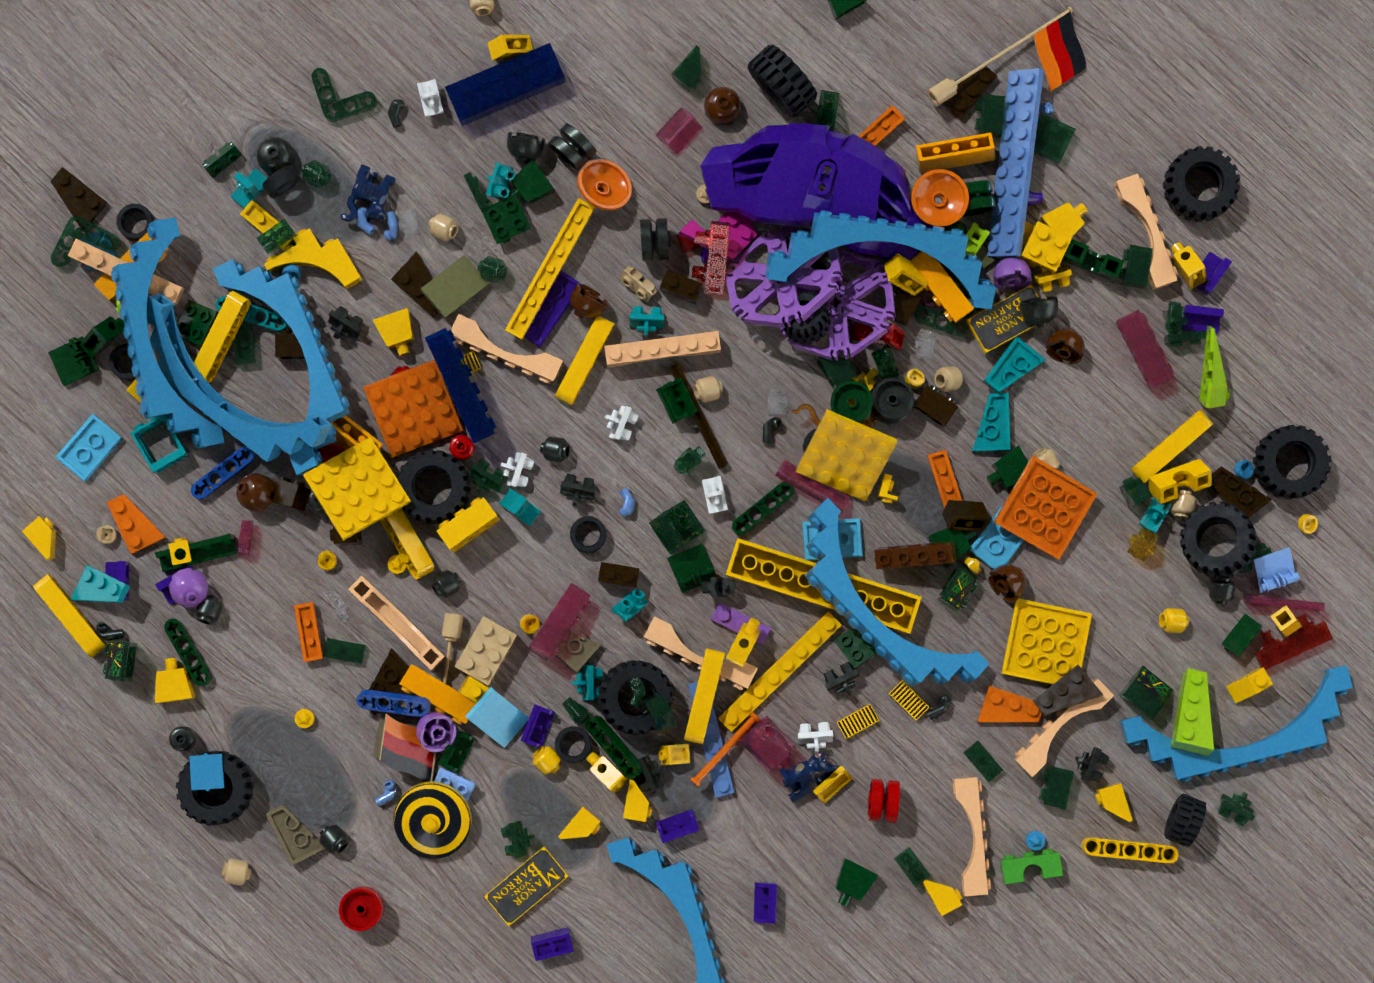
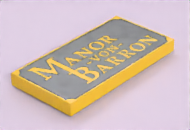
[966,285,1038,354]
[484,846,569,926]

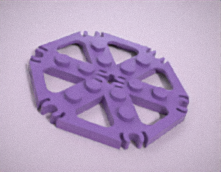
[725,226,843,328]
[778,249,896,361]

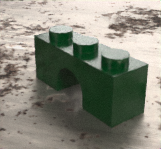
[1062,239,1124,282]

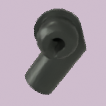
[388,99,404,128]
[927,694,951,720]

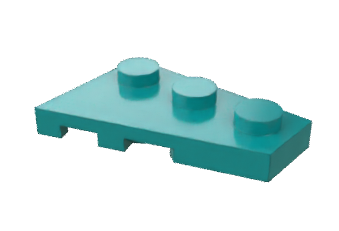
[982,336,1046,393]
[972,393,1011,452]
[70,565,130,604]

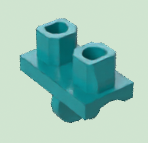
[486,162,516,200]
[629,306,664,337]
[1138,497,1172,534]
[611,588,648,623]
[571,665,603,700]

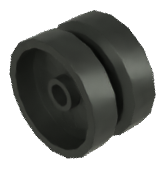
[548,123,597,171]
[640,218,670,262]
[871,378,914,424]

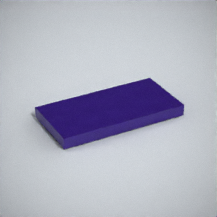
[524,270,582,348]

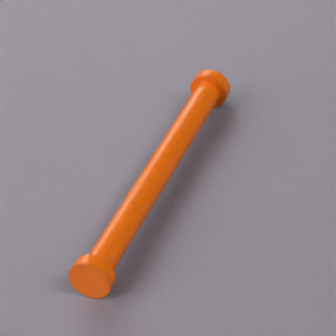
[690,712,760,788]

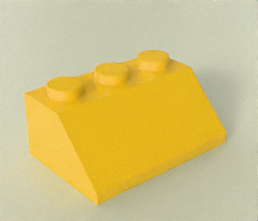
[437,497,501,553]

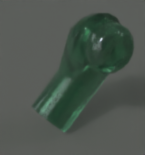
[629,678,646,708]

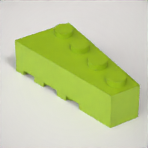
[1170,668,1214,756]

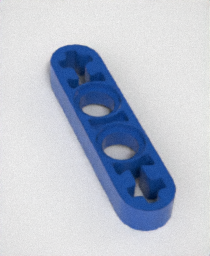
[191,446,255,499]
[356,690,432,717]

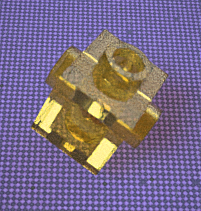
[1127,527,1159,562]

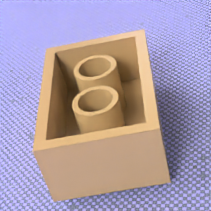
[454,616,518,686]

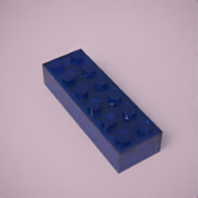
[445,43,566,126]
[425,327,496,443]

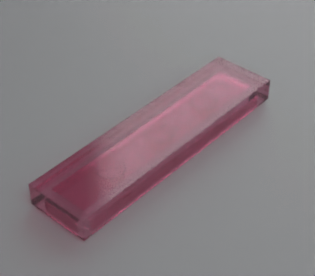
[775,459,850,514]
[1243,595,1325,611]

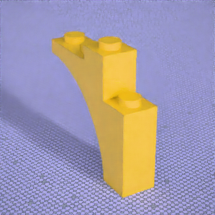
[264,228,363,290]

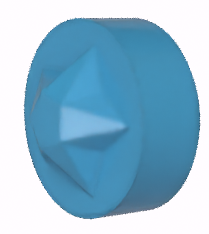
[282,264,301,279]
[1234,460,1254,479]
[1025,831,1045,851]

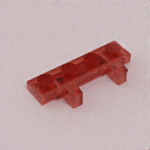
[692,221,730,295]
[1254,614,1333,670]

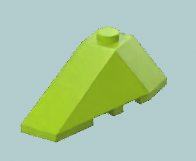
[1199,326,1230,408]

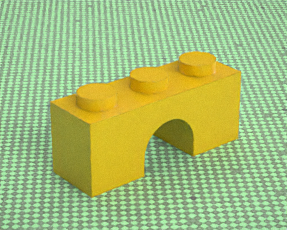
[1149,459,1212,504]

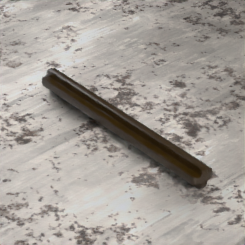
[670,364,728,469]

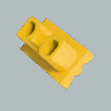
[1034,264,1072,292]

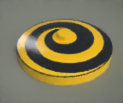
[394,782,472,859]

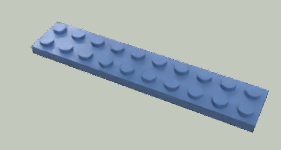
[987,68,1044,258]

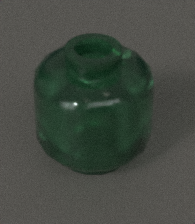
[302,160,331,188]
[478,256,508,283]

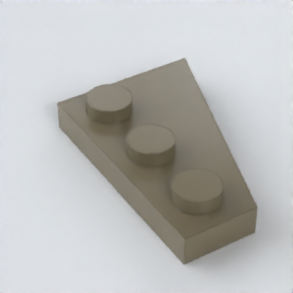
[533,621,602,674]
[266,805,325,866]

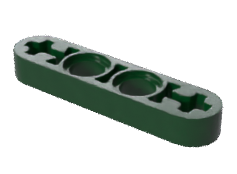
[732,482,794,535]
[164,619,212,686]
[586,715,642,779]

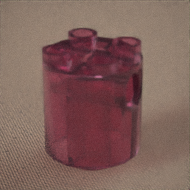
[739,715,796,772]

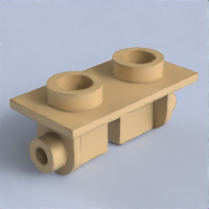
[619,266,658,303]

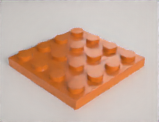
[363,359,463,458]
[994,455,1098,560]

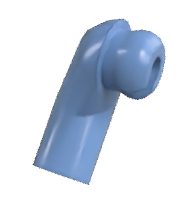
[1038,102,1055,116]
[356,207,375,235]
[619,488,636,517]
[375,780,398,807]

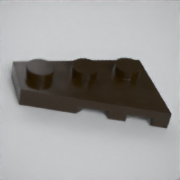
[942,66,998,120]
[50,167,108,232]
[391,251,439,318]
[1211,466,1272,518]
[364,648,409,716]
[1033,665,1103,717]

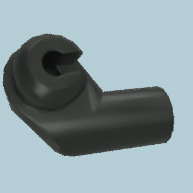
[762,417,782,443]
[96,622,125,641]

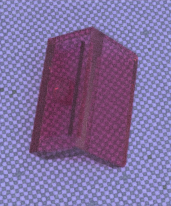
[656,108,702,154]

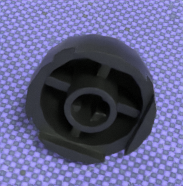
[507,132,546,163]
[257,137,296,175]
[1019,296,1058,328]

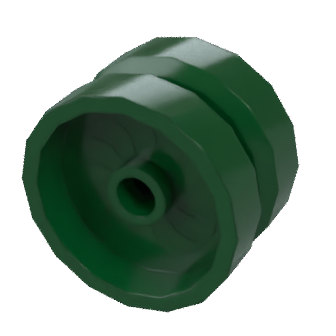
[962,180,996,217]
[830,380,873,424]

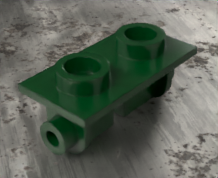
[202,141,242,178]

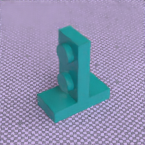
[230,168,267,208]
[499,488,541,527]

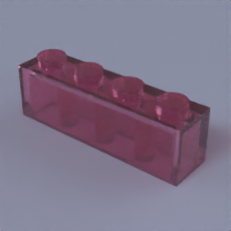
[1115,310,1174,390]
[528,583,591,662]

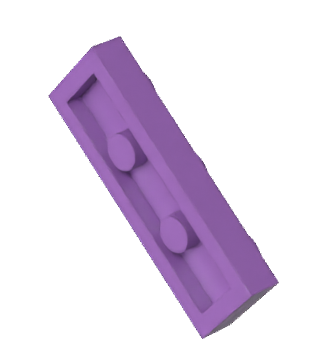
[711,602,771,645]

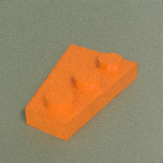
[106,494,167,554]
[977,686,1042,722]

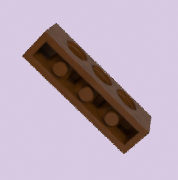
[874,541,957,569]

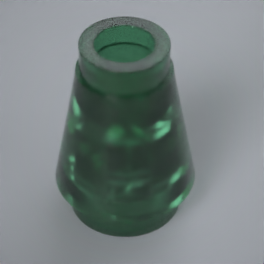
[562,697,590,726]

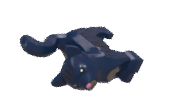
[341,164,396,222]
[779,753,839,803]

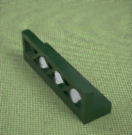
[155,534,238,572]

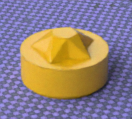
[905,369,925,389]
[1298,514,1318,534]
[317,550,337,570]
[387,555,407,574]
[964,556,982,575]
[520,614,540,634]
[295,709,315,728]

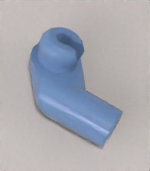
[384,211,398,241]

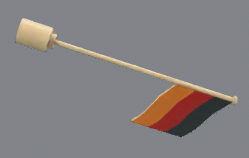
[927,7,1086,106]
[379,613,464,782]

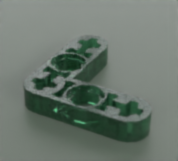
[311,68,377,122]
[51,216,121,267]
[914,288,976,337]

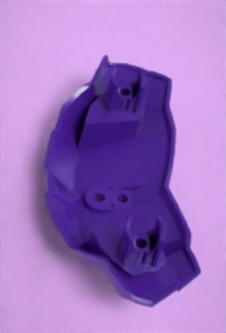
[700,123,933,261]

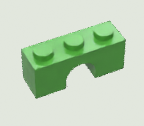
[999,848,1063,884]

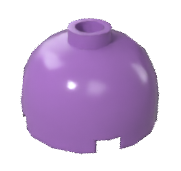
[993,257,1032,291]
[168,568,209,608]
[416,712,456,752]

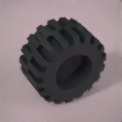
[783,291,831,345]
[1164,793,1206,847]

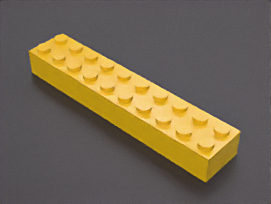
[725,538,922,634]

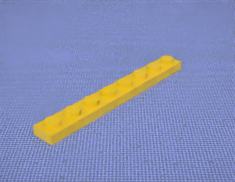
[505,198,595,340]
[718,611,842,732]

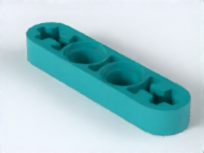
[216,296,288,332]

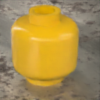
[1159,608,1189,633]
[532,746,561,775]

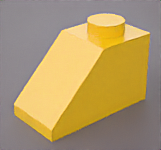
[487,35,534,61]
[884,253,928,296]
[22,516,56,561]
[1225,667,1273,703]
[623,779,652,822]
[1095,783,1133,822]
[558,806,601,839]
[921,879,963,916]

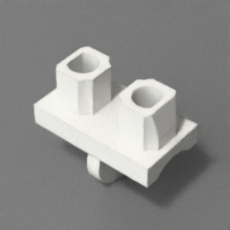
[417,79,444,117]
[604,406,638,441]
[500,452,534,487]
[702,476,728,514]
[798,722,833,754]

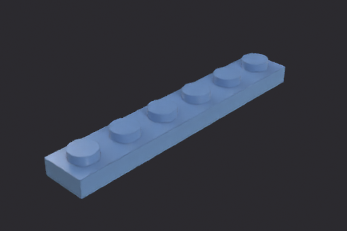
[688,682,734,797]

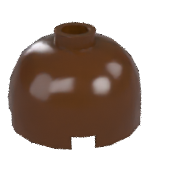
[704,87,742,125]
[570,283,609,319]
[1045,328,1085,364]
[236,473,274,512]
[988,564,1026,603]

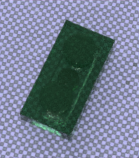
[463,172,489,212]
[234,324,256,365]
[1164,331,1206,347]
[324,638,366,664]
[963,740,1003,783]

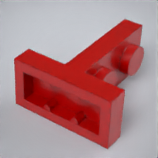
[852,322,905,351]

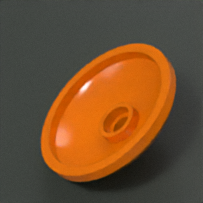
[577,159,632,211]
[911,169,969,227]

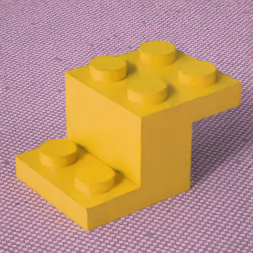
[1017,221,1072,273]

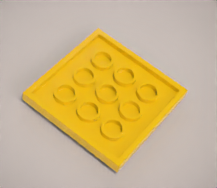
[796,409,898,502]
[303,437,411,541]
[1001,599,1092,684]

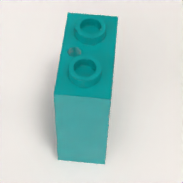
[130,415,190,474]

